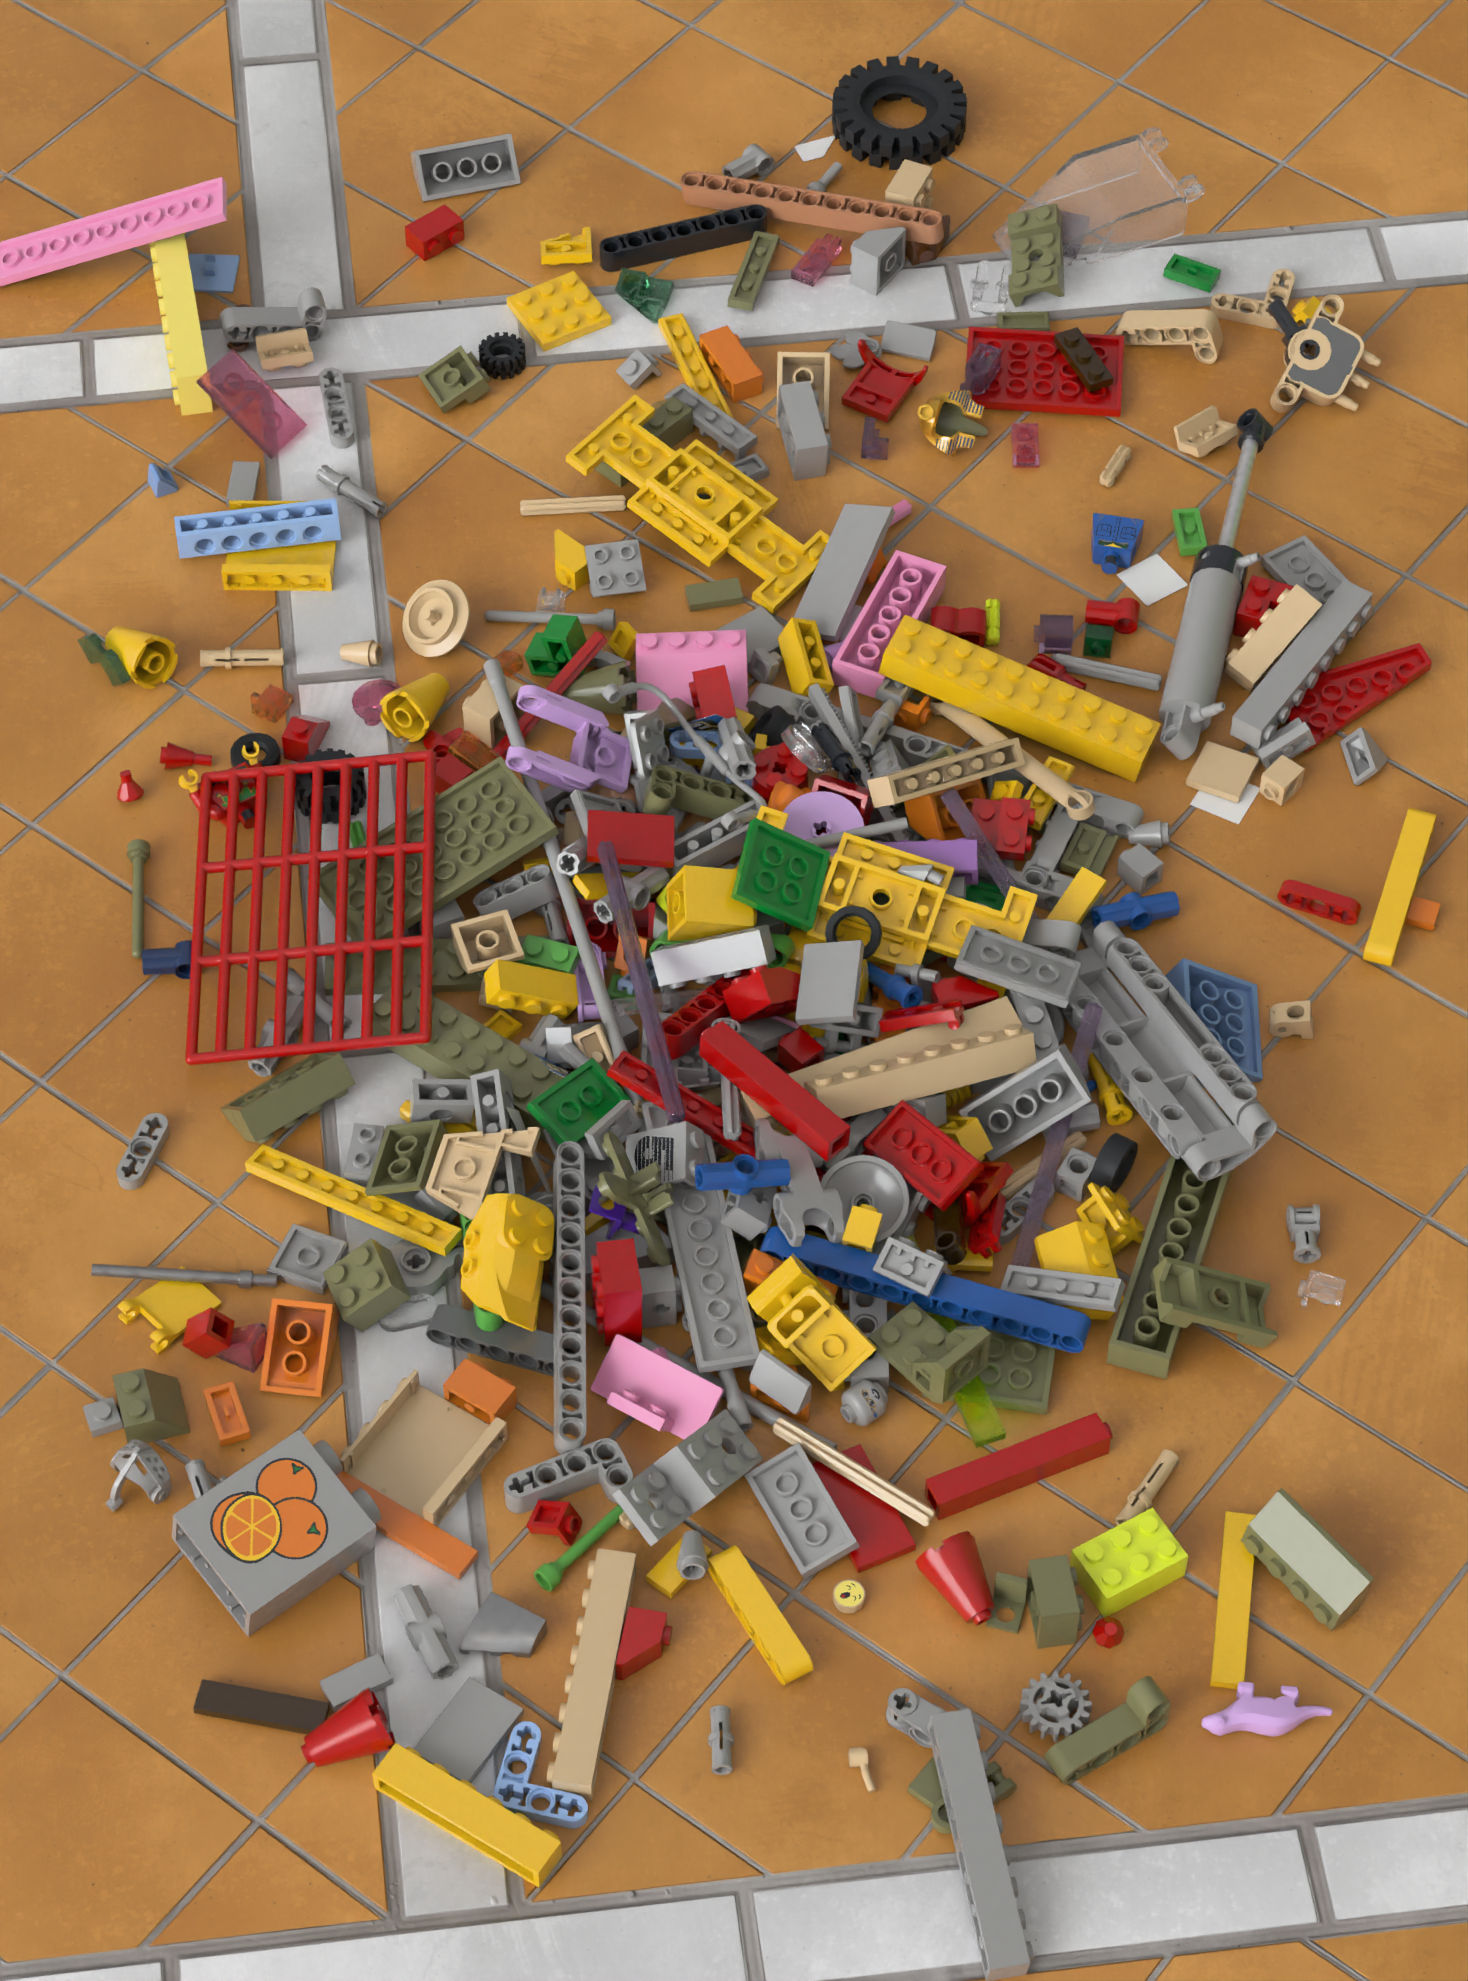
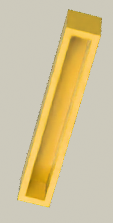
[373,1743,562,1888]

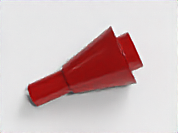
[160,742,212,770]

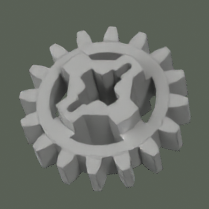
[1019,1670,1092,1742]

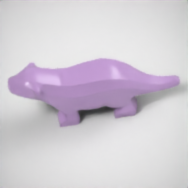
[1201,1682,1333,1737]

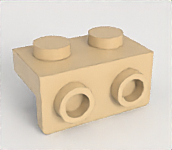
[255,328,314,372]
[1174,405,1238,457]

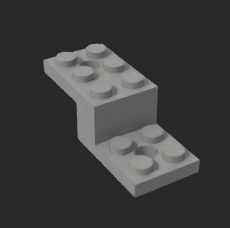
[612,1409,764,1546]

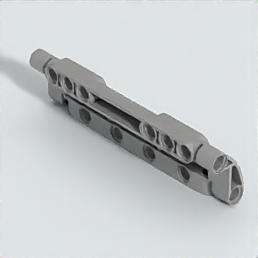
[1058,921,1277,1181]

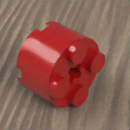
[751,742,808,804]

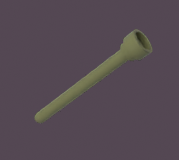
[127,839,150,959]

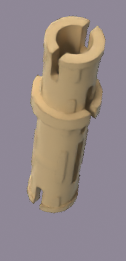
[200,647,284,669]
[1115,1449,1180,1525]

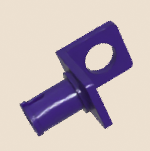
[589,1185,640,1240]

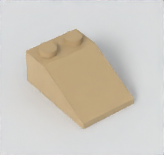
[776,352,830,430]

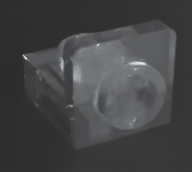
[1297,1270,1347,1311]

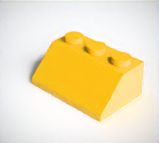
[1034,1221,1124,1320]

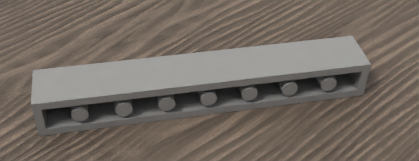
[1230,579,1374,749]
[927,1709,1034,1981]

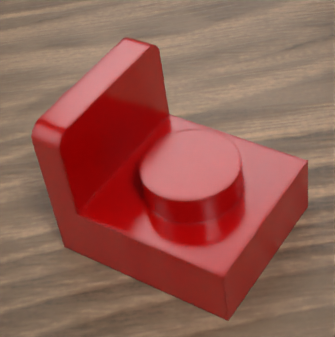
[526,1500,583,1546]

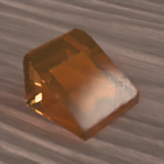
[492,650,523,677]

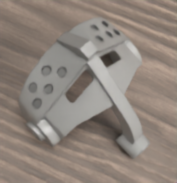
[105,1439,172,1512]

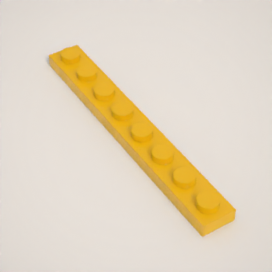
[245,1144,463,1257]

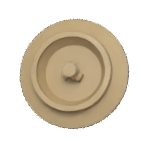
[402,580,470,658]

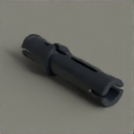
[811,723,861,783]

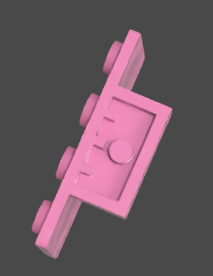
[591,1335,724,1439]

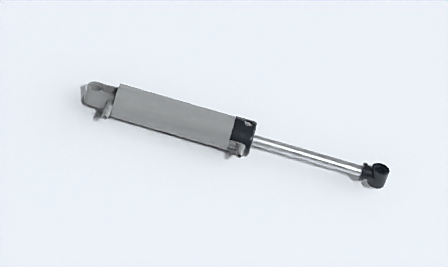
[1159,408,1273,760]

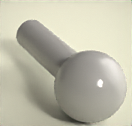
[806,161,843,192]

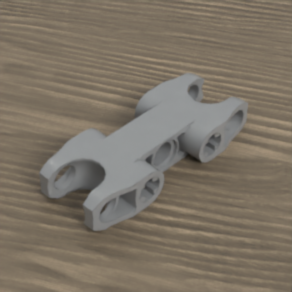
[753,1118,845,1247]

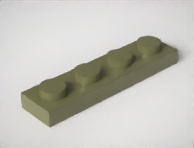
[728,231,780,311]

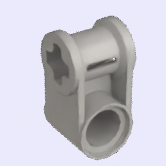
[886,1688,946,1748]

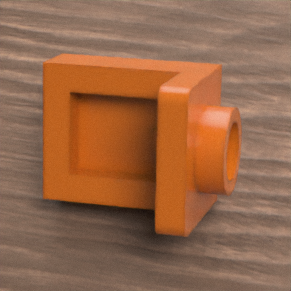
[893,695,933,733]

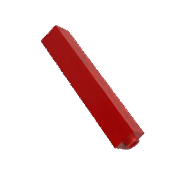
[699,1021,851,1162]
[925,1412,1113,1521]

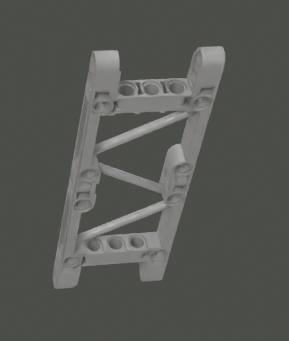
[710,683,1144,922]

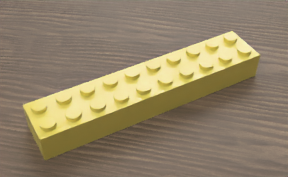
[149,233,213,416]

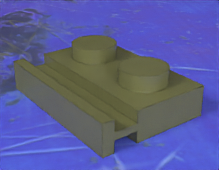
[1059,822,1119,877]

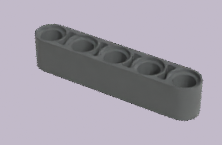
[426,1304,576,1378]

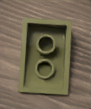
[365,1119,449,1196]

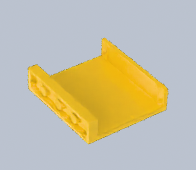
[221,500,337,591]

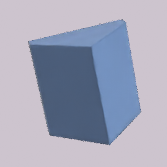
[147,463,178,498]

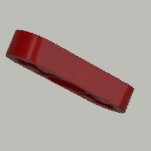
[1277,880,1362,925]

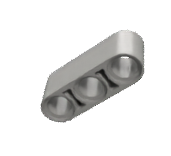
[473,864,560,919]

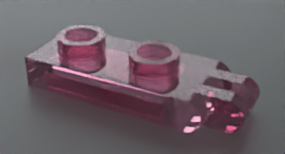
[791,233,842,287]

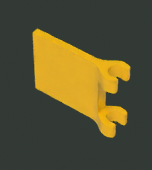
[118,1266,222,1354]

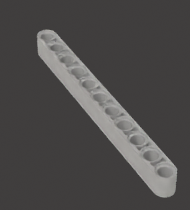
[553,1141,587,1454]

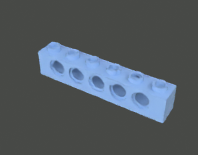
[174,498,341,559]

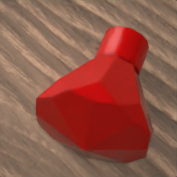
[117,770,144,802]
[1092,1616,1125,1649]

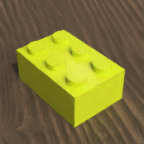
[1070,1507,1188,1617]

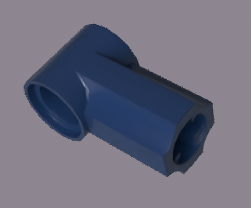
[142,940,192,979]

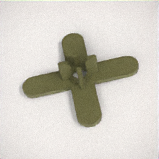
[597,1131,676,1267]

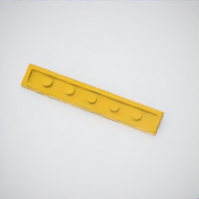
[658,313,734,419]
[1210,1511,1256,1689]

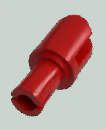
[1027,653,1087,691]

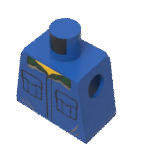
[1091,513,1144,574]

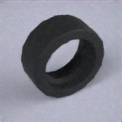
[825,905,882,959]
[1090,1133,1138,1193]

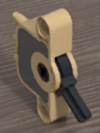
[1268,294,1381,413]

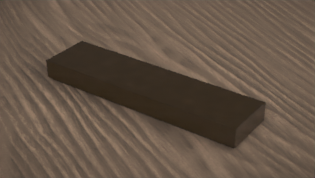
[193,1679,330,1734]

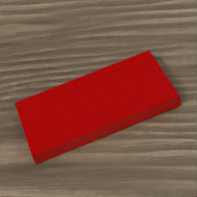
[862,1099,985,1212]
[811,1444,916,1573]

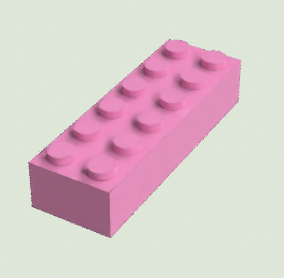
[832,550,946,699]

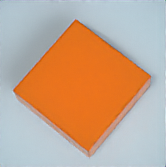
[1405,896,1441,931]

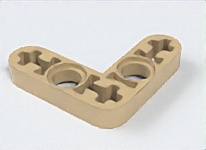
[1210,269,1295,329]

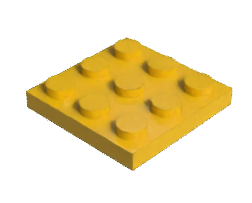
[507,271,612,352]

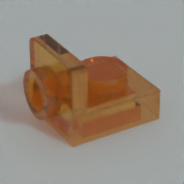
[250,684,294,723]

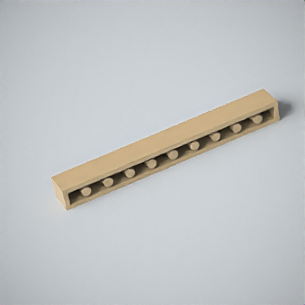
[740,996,1023,1130]

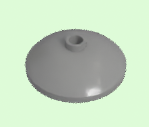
[820,1155,909,1244]

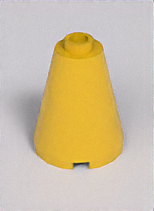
[105,626,178,689]
[379,673,450,742]

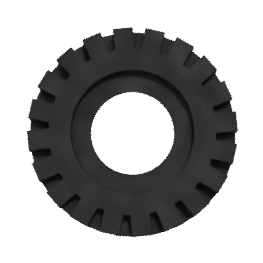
[832,56,967,170]

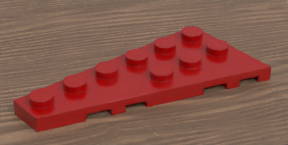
[1286,643,1432,753]

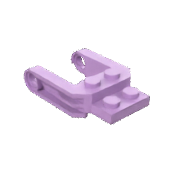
[505,685,632,793]

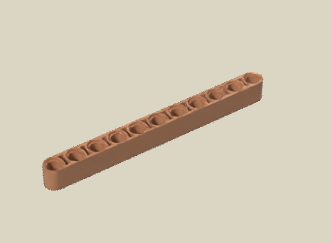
[680,171,944,244]

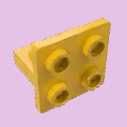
[1075,1182,1145,1256]

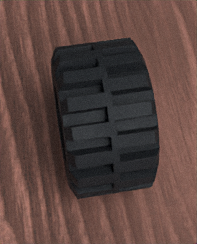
[295,748,366,824]

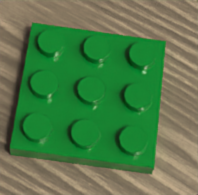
[731,818,831,932]

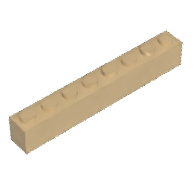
[804,1024,1036,1119]
[547,1548,637,1801]

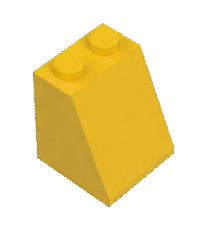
[666,865,757,941]

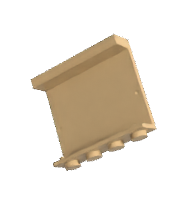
[339,1369,508,1527]

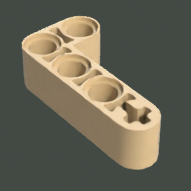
[1115,309,1223,364]

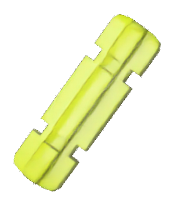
[985,598,1000,645]

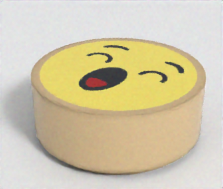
[833,1579,865,1614]

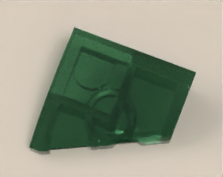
[615,268,674,324]

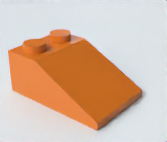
[260,1298,340,1398]

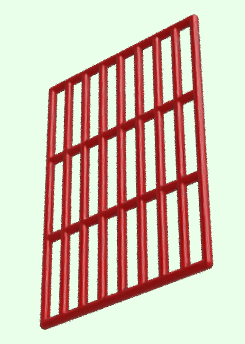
[185,750,436,1065]

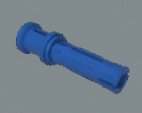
[867,960,923,1008]

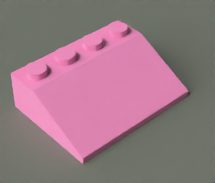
[636,630,749,713]

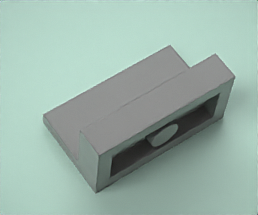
[1251,717,1316,770]

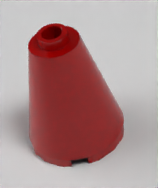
[915,1531,995,1626]
[301,1687,397,1767]

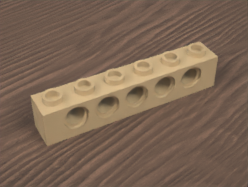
[867,737,1025,808]

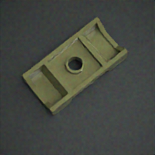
[1008,203,1064,307]
[1153,1257,1278,1348]

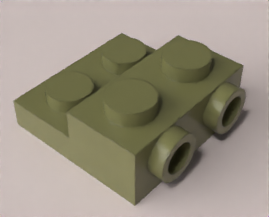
[418,345,491,413]

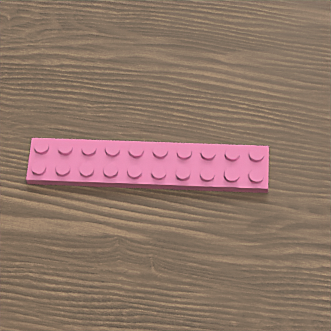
[0,177,227,286]

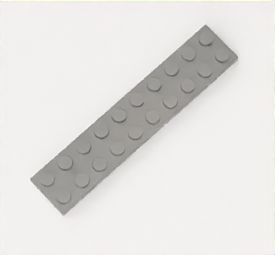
[641,1094,760,1374]

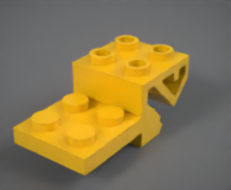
[747,1254,877,1392]

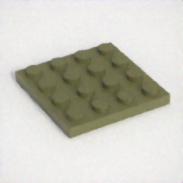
[922,1314,1056,1415]

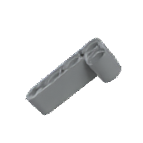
[219,287,327,342]
[977,903,1082,958]
[504,1438,633,1514]

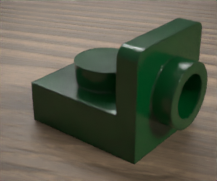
[1083,624,1114,658]

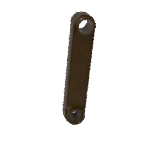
[933,1193,967,1265]

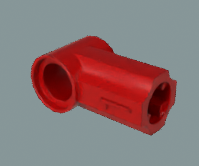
[1085,598,1141,634]

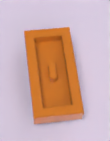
[203,1381,251,1447]

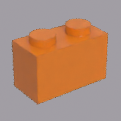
[443,1358,517,1425]

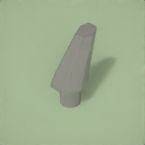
[897,864,944,886]

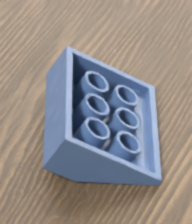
[1165,958,1263,1082]

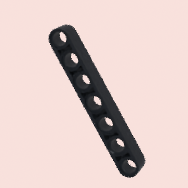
[599,204,767,272]

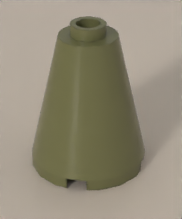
[561,661,637,716]

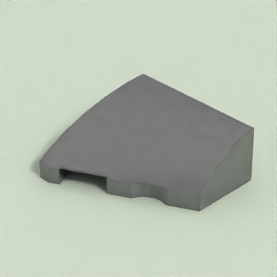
[459,1592,547,1658]

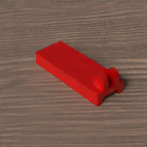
[878,999,964,1032]
[967,1190,1006,1259]

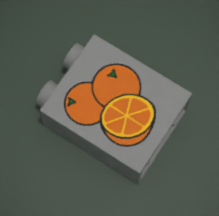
[172,1429,381,1637]

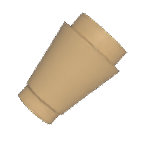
[340,640,383,667]

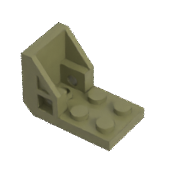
[868,1301,991,1404]

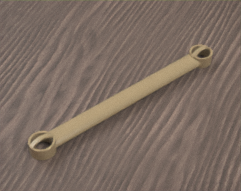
[926,694,1095,821]

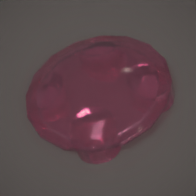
[352,679,401,726]

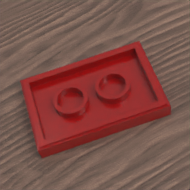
[586,810,674,868]

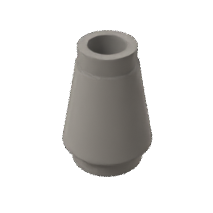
[1128,820,1170,848]
[676,1530,709,1580]

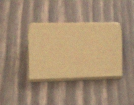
[572,1024,617,1083]

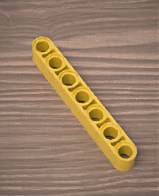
[1363,807,1437,967]

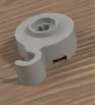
[390,1239,464,1301]

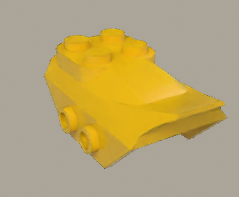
[461,1193,555,1332]

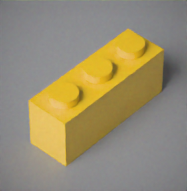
[777,617,834,698]
[484,959,579,1019]

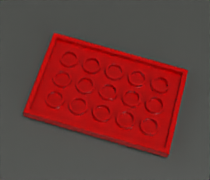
[964,326,1124,417]

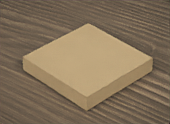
[1186,741,1259,803]

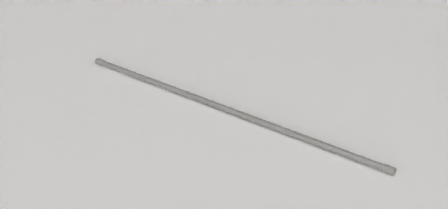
[483,659,753,1432]

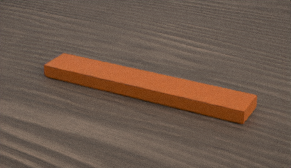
[336,1471,478,1580]

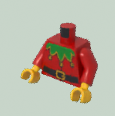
[179,742,262,829]

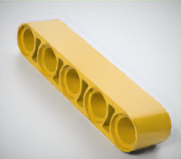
[707,1545,813,1685]

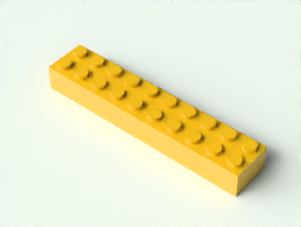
[879,615,1161,783]

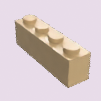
[1224,584,1322,692]

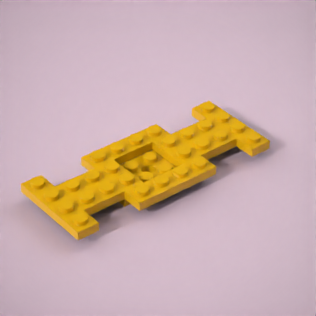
[566,394,830,614]
[737,805,1038,998]

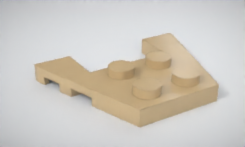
[425,1127,541,1221]

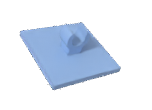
[189,253,240,293]

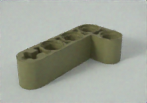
[642,765,753,820]
[1044,1676,1171,1785]

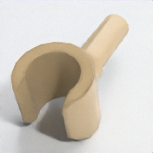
[848,1747,876,1793]

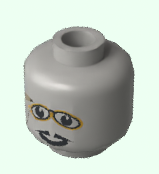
[840,1380,888,1427]

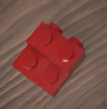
[968,797,1036,862]

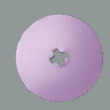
[783,791,864,857]

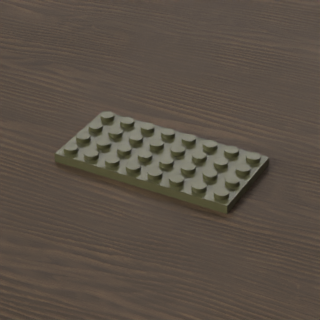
[307,756,559,956]

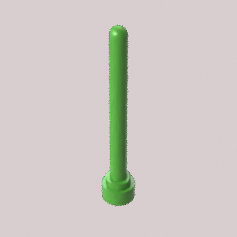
[534,1504,623,1592]

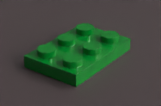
[526,1058,632,1145]

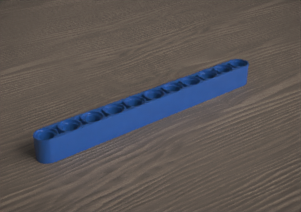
[760,1226,1091,1353]

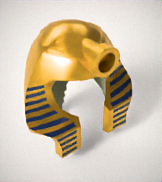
[918,390,988,456]

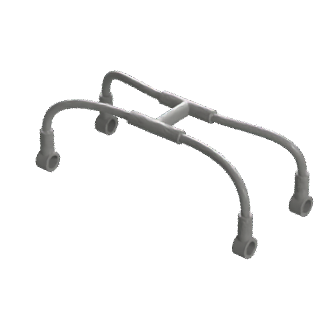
[602,682,767,869]

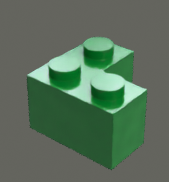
[524,614,588,677]

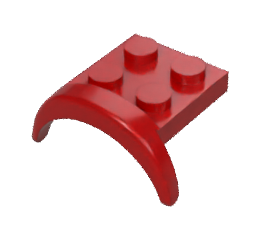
[842,339,928,423]
[923,1162,1014,1228]

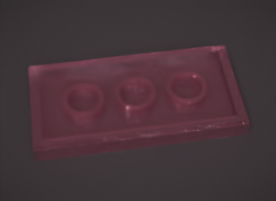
[196,349,307,459]

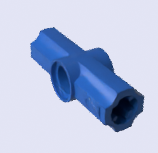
[1091,891,1180,930]
[694,1154,791,1195]

